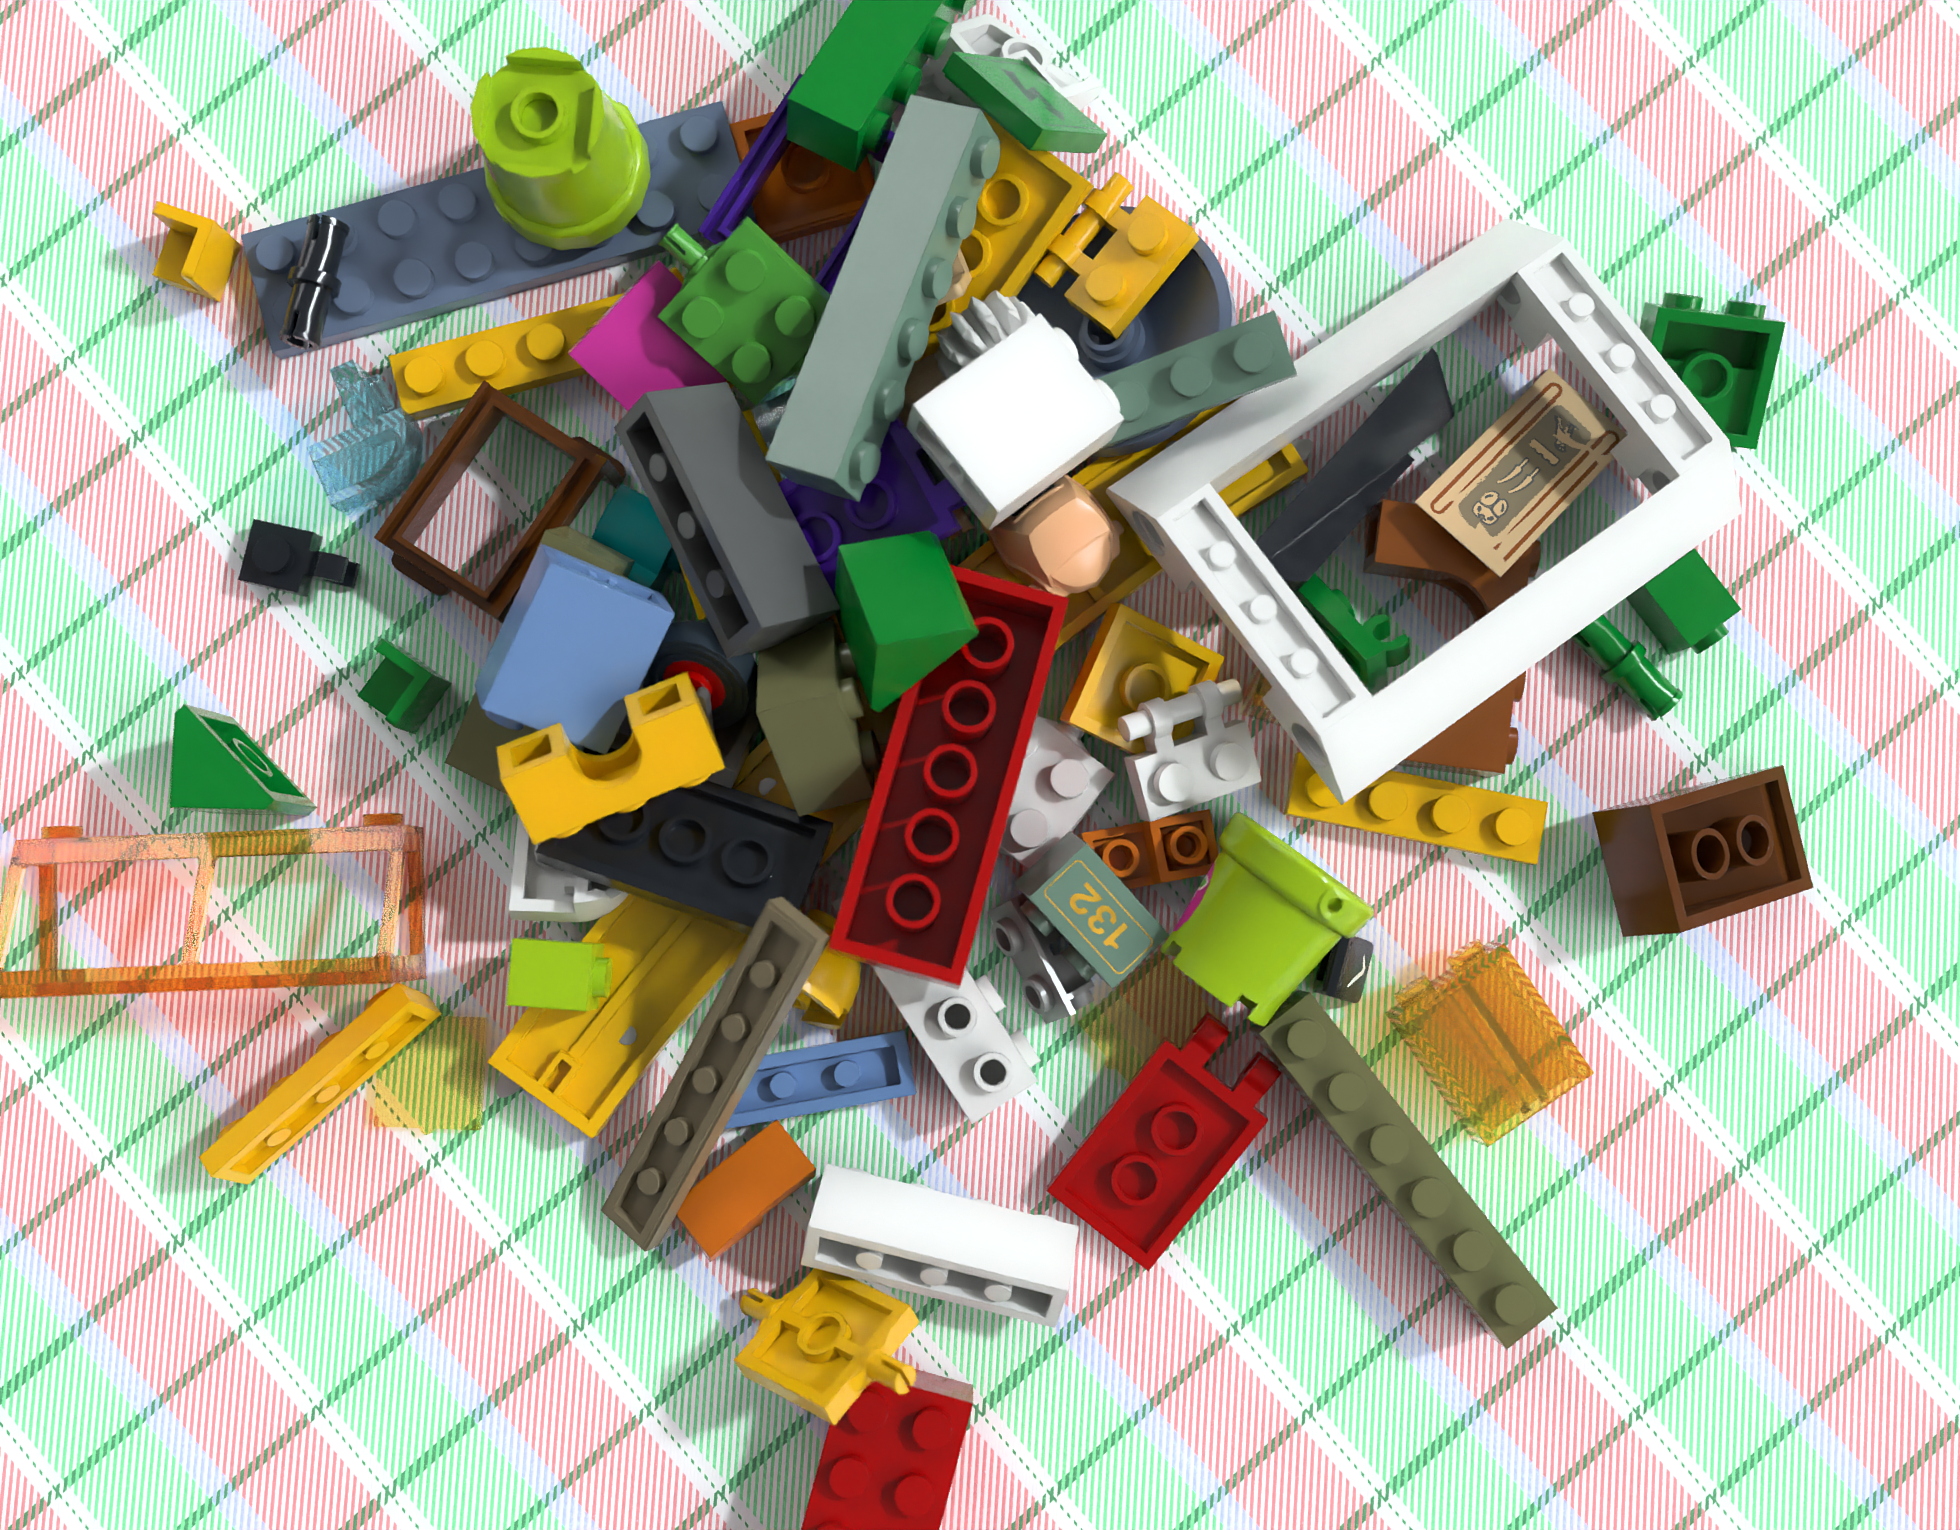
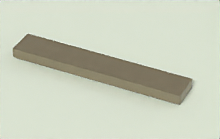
[601,897,831,1252]

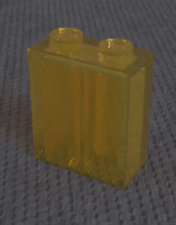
[1385,939,1594,1147]

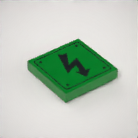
[942,51,1108,154]

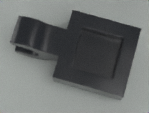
[238,519,360,597]

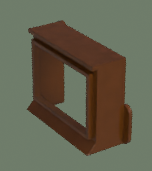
[373,380,626,624]

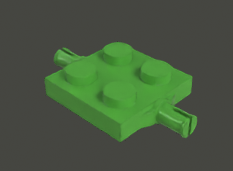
[658,216,830,406]

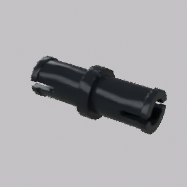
[278,214,350,351]

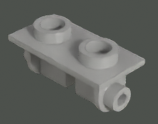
[987,894,1095,1024]

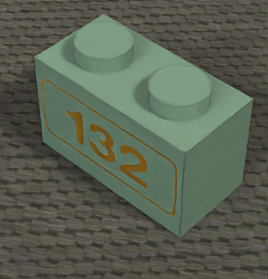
[1013,831,1169,989]

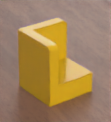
[152,201,242,302]

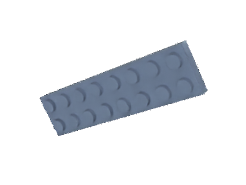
[241,100,758,359]

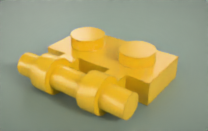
[1033,172,1199,340]

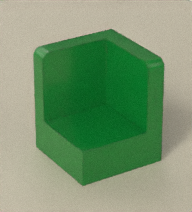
[357,638,452,734]

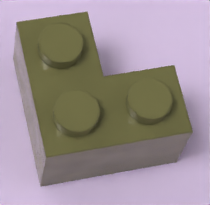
[756,619,882,816]

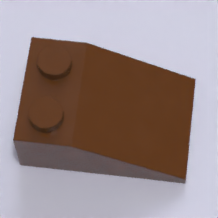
[1592,765,1813,937]

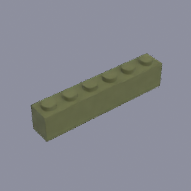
[1249,990,1558,1350]

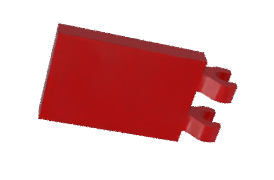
[1046,1011,1281,1272]

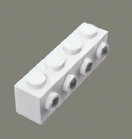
[832,896,1041,1124]
[801,1163,1079,1328]

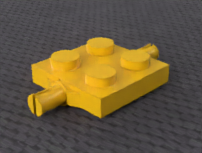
[734,1268,919,1425]

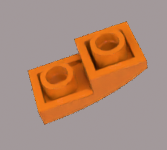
[1077,809,1219,889]
[675,1120,816,1262]

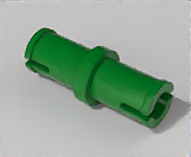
[1571,615,1683,721]

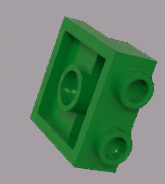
[1625,292,1786,449]

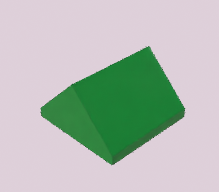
[835,531,979,712]
[170,704,317,816]

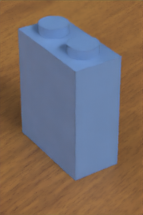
[474,544,675,755]

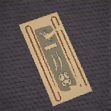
[1415,368,1628,577]

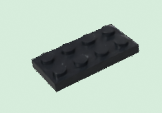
[535,747,833,935]

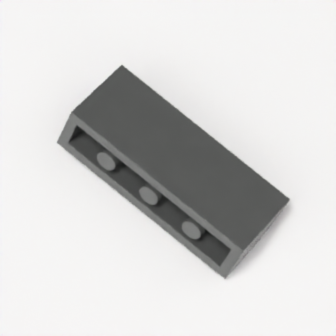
[614,382,841,659]

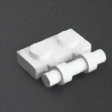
[1118,678,1262,822]

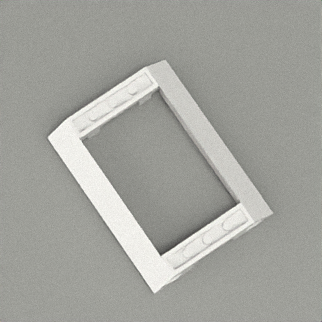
[1106,218,1742,805]

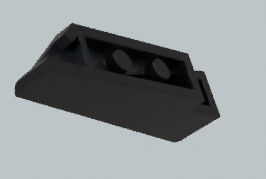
[1255,348,1455,591]

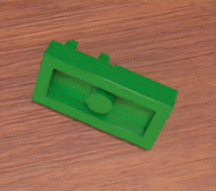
[1292,573,1410,697]

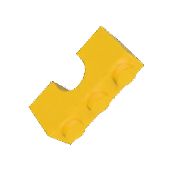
[497,672,725,845]

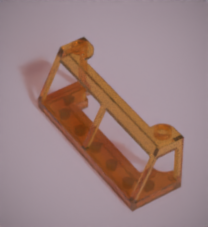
[0,813,426,999]

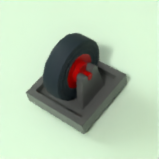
[610,620,762,789]

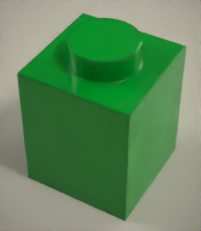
[1626,548,1742,655]

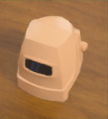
[981,474,1124,597]

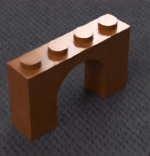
[1363,499,1541,778]

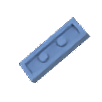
[725,1029,917,1129]

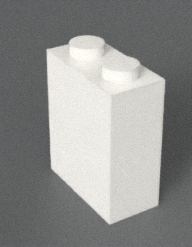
[906,314,1124,531]

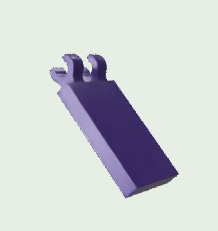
[778,416,968,596]

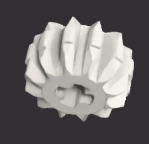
[934,290,1035,380]

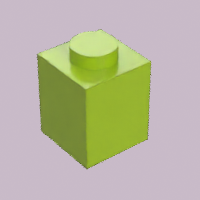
[506,937,612,1011]

